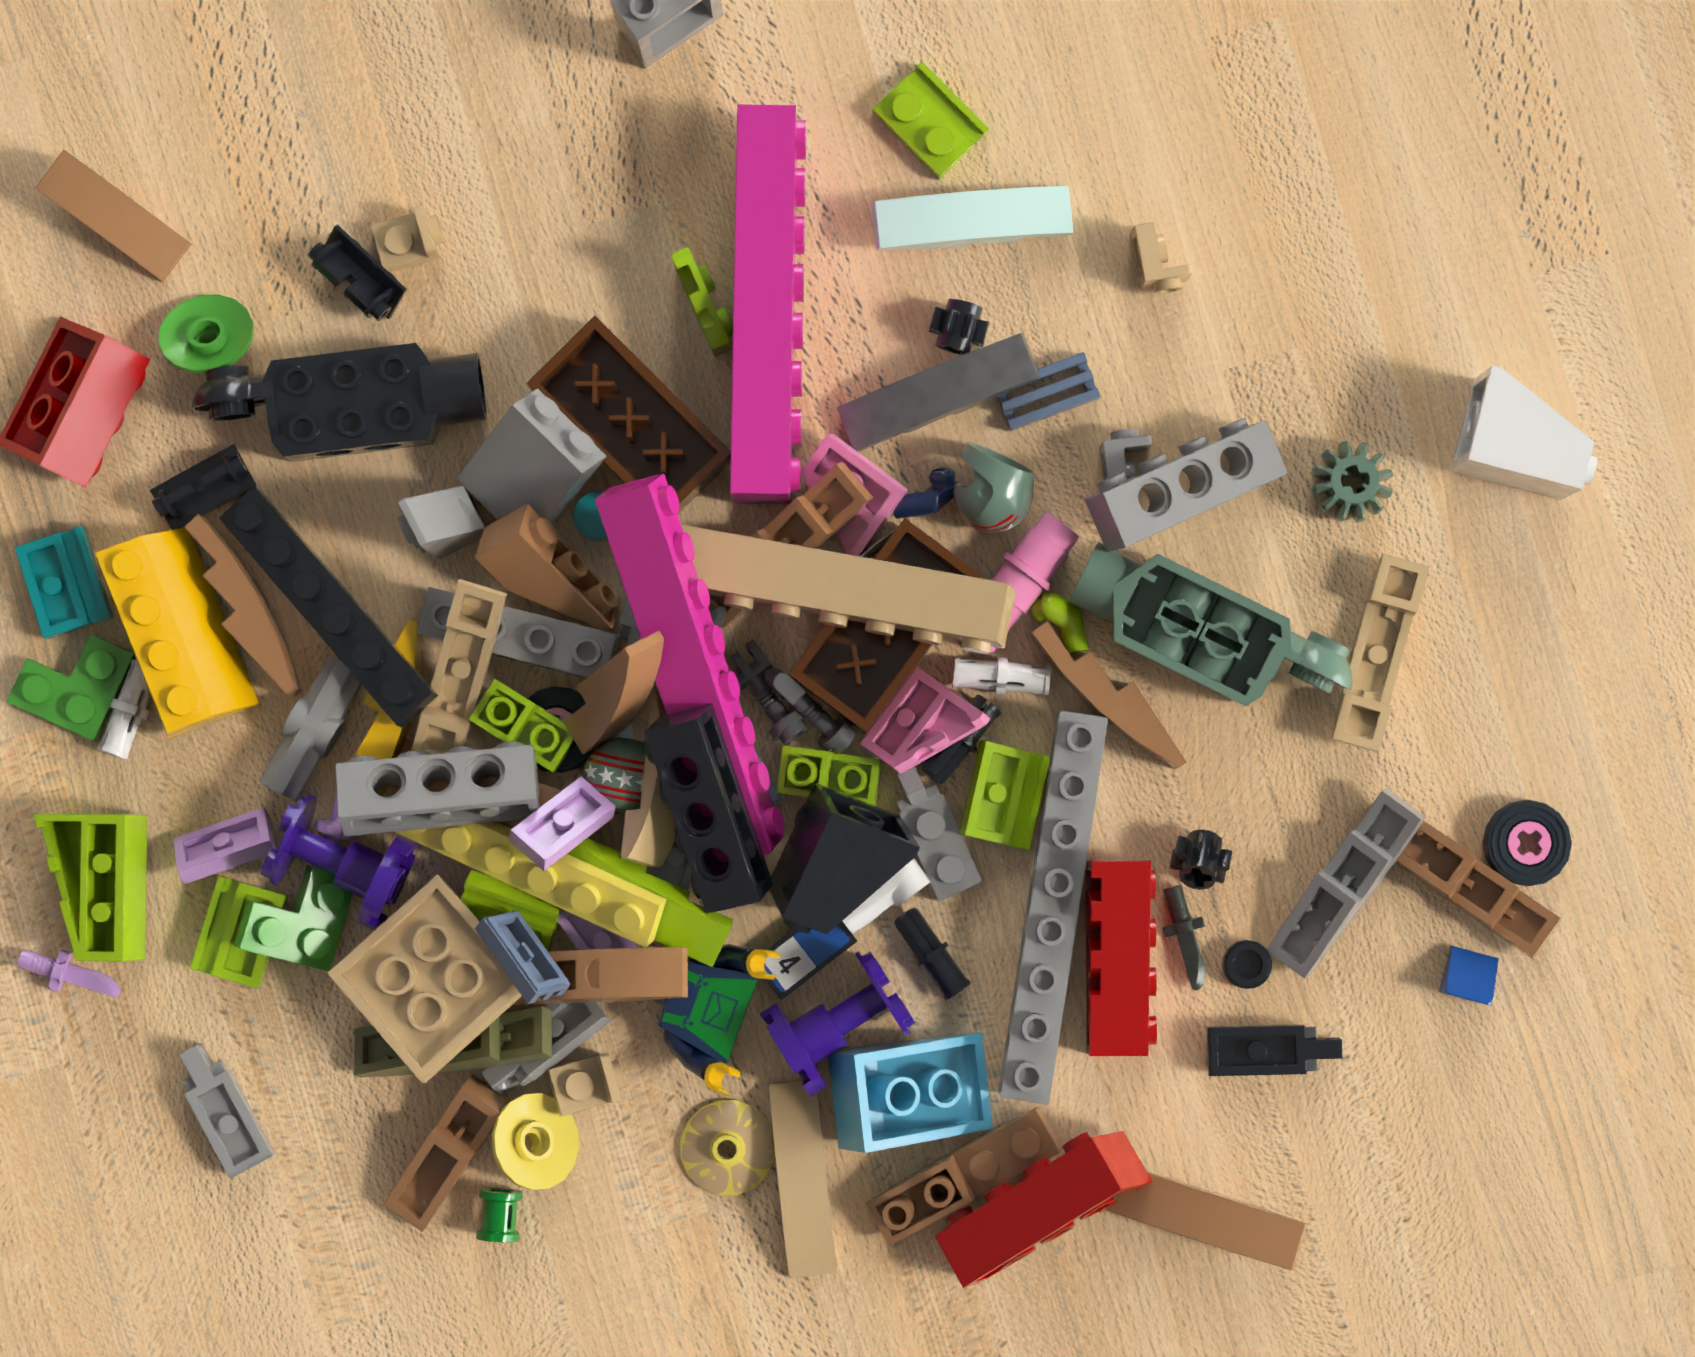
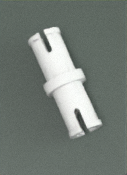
[952,657,1051,696]
[98,659,150,760]

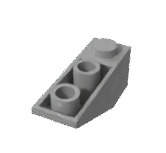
[396,486,486,559]

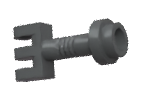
[728,639,807,745]
[763,667,856,754]

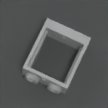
[610,0,723,69]

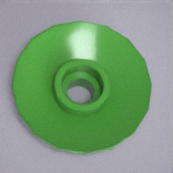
[158,294,254,374]

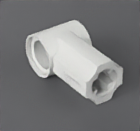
[843,858,931,934]

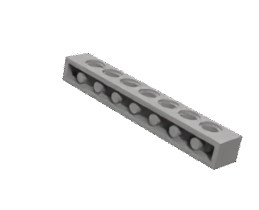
[998,710,1108,1105]

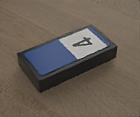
[764,921,857,1000]

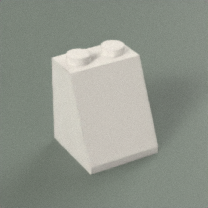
[1451,365,1597,500]

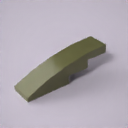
[354,1006,552,1078]

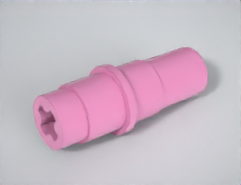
[990,512,1080,653]

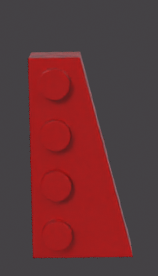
[1085,860,1157,1056]
[934,1131,1153,1288]

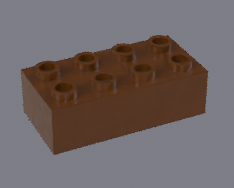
[526,316,731,514]
[788,518,983,734]

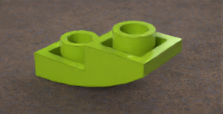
[468,679,575,773]
[776,745,882,806]

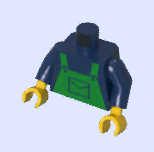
[651,944,780,1096]

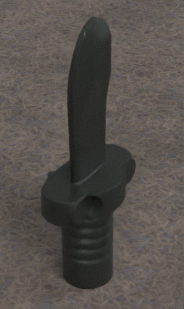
[1162,885,1205,991]

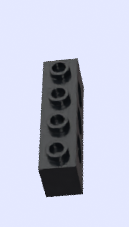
[644,704,773,914]

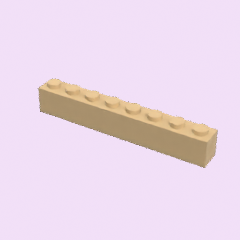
[618,524,1016,654]

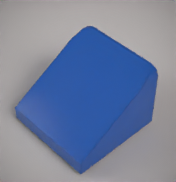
[1439,945,1499,1006]

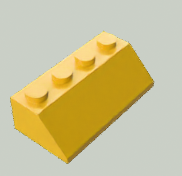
[95,528,259,740]

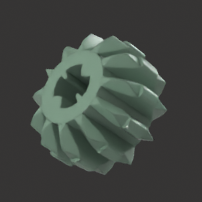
[1310,441,1393,523]

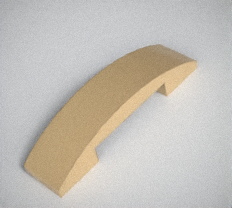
[1331,554,1430,753]
[411,579,507,755]
[621,681,683,869]
[769,1080,837,1278]

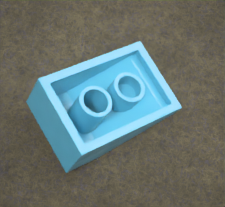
[828,1033,993,1153]

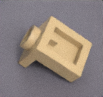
[370,205,445,273]
[1130,222,1192,294]
[546,1053,625,1117]

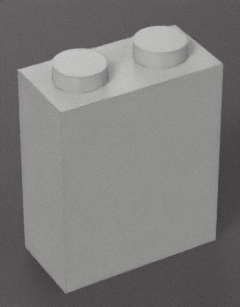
[456,389,607,524]

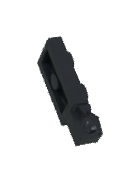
[1206,1024,1343,1076]

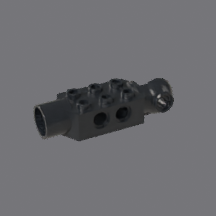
[191,343,487,462]

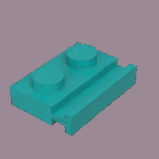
[14,526,114,640]

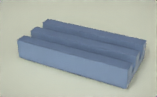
[997,352,1101,432]
[475,910,571,1004]

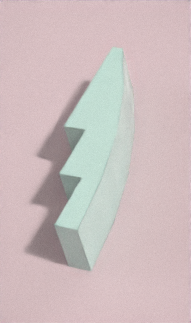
[871,186,1074,250]

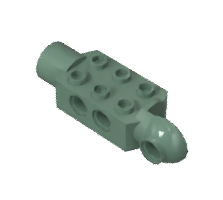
[1068,542,1352,706]

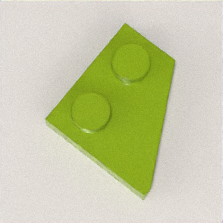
[671,247,733,357]

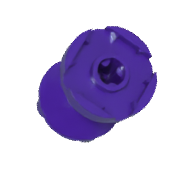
[260,795,418,931]
[760,951,915,1096]

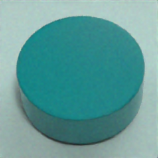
[573,492,608,541]

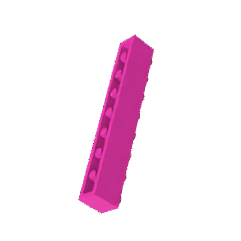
[595,473,784,862]

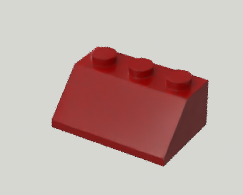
[0,316,151,488]

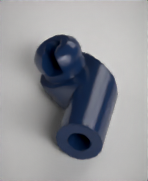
[893,467,959,519]

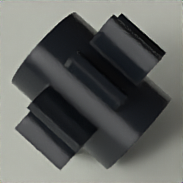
[929,299,990,355]
[1170,829,1233,890]

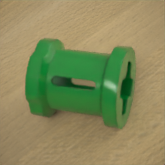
[476,1187,523,1243]

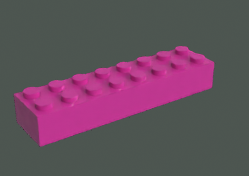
[730,104,807,504]

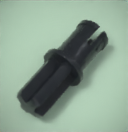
[921,694,1002,784]
[894,907,971,1000]

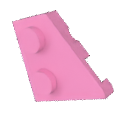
[801,433,908,556]
[860,667,990,774]

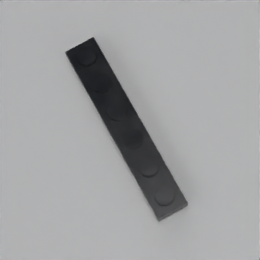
[219,486,438,728]

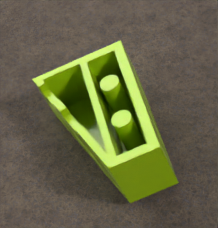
[33,814,148,962]

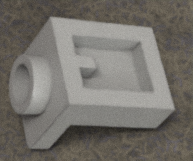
[1100,429,1152,479]

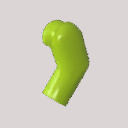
[1031,592,1089,654]

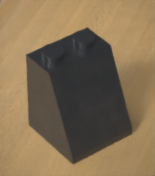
[770,783,920,935]

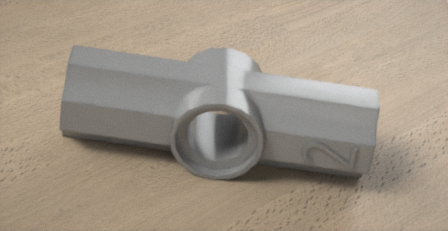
[259,654,362,801]

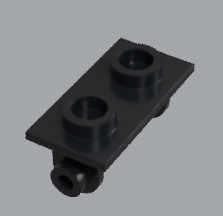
[308,224,407,321]
[150,444,257,530]

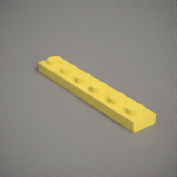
[395,822,667,948]

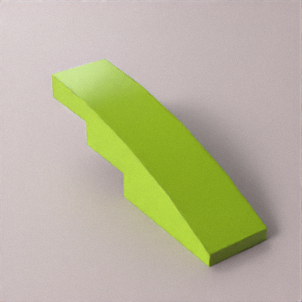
[567,838,733,967]

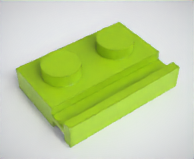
[873,61,989,180]
[959,740,1050,850]
[461,870,561,952]
[190,876,289,989]

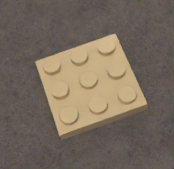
[327,874,522,1083]

